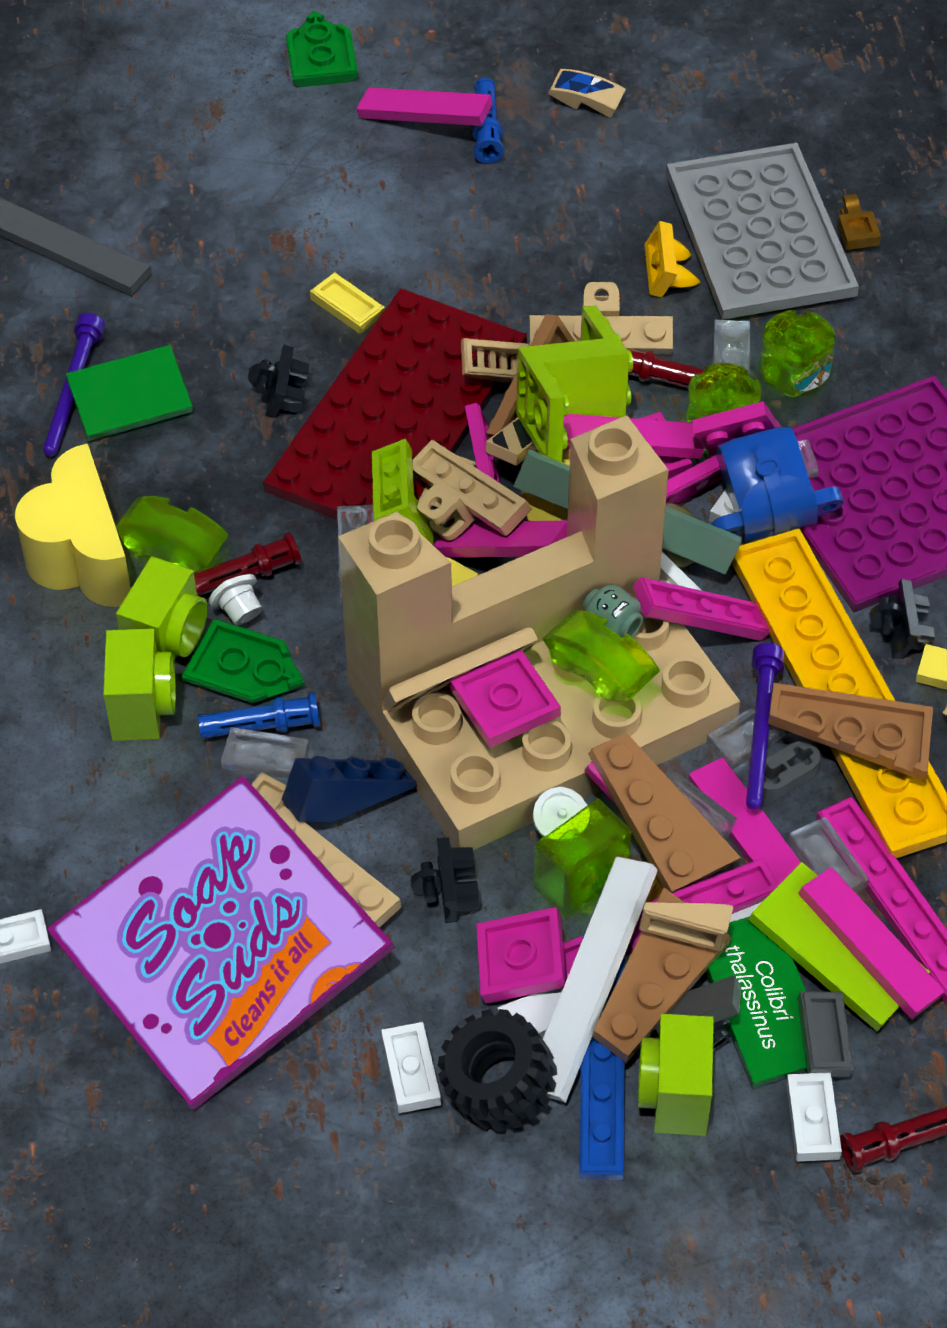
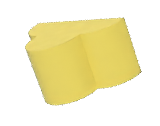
[15,443,131,607]

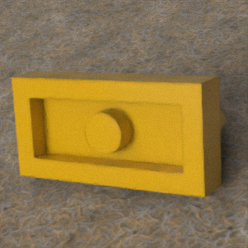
[644,221,700,298]

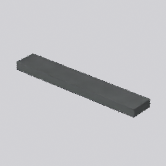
[0,198,151,296]

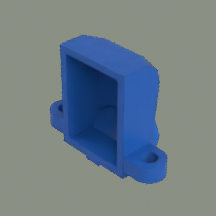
[711,427,844,542]

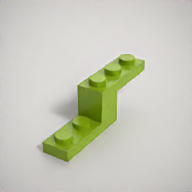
[372,439,434,546]

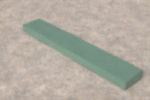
[513,449,742,574]

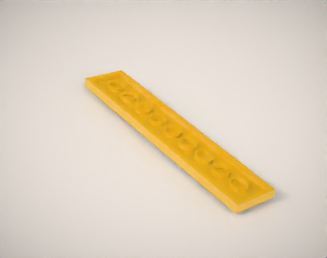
[731,528,947,858]

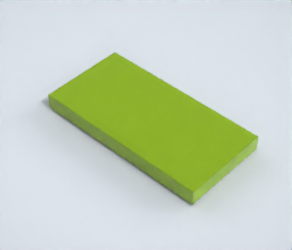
[748,862,930,1031]

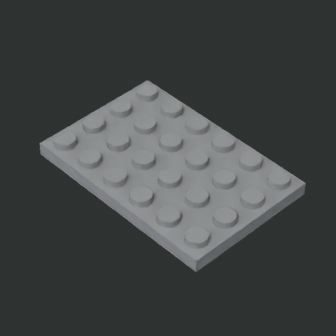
[666,143,859,320]

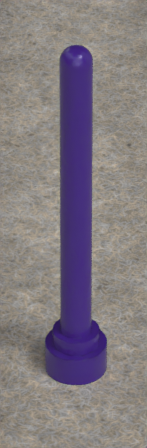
[43,313,105,457]
[746,643,784,810]

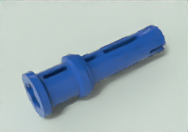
[472,78,504,164]
[198,692,320,740]

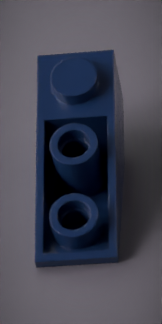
[281,756,417,822]

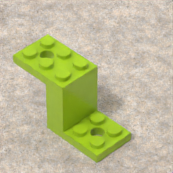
[516,305,633,463]

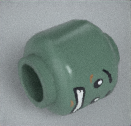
[583,584,644,643]

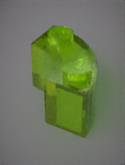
[116,496,229,571]
[542,610,661,701]

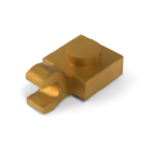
[837,194,881,250]

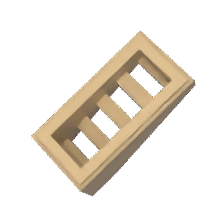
[461,338,529,384]
[639,902,734,952]

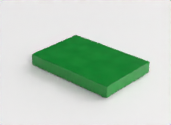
[66,345,193,442]

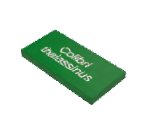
[706,917,807,1089]

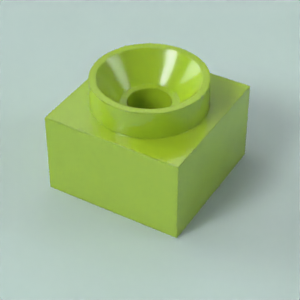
[116,556,208,660]
[104,628,176,741]
[638,1014,714,1136]

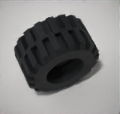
[438,1009,557,1131]

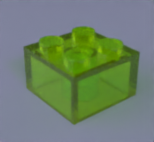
[534,798,631,920]

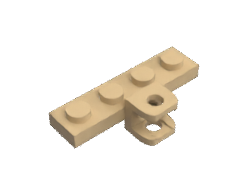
[530,282,673,355]
[412,440,532,541]
[277,805,401,927]

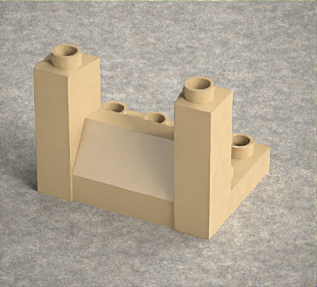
[338,415,740,850]

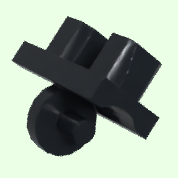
[248,345,310,418]
[869,579,935,659]
[410,837,479,923]

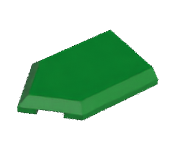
[286,11,358,87]
[181,619,305,703]

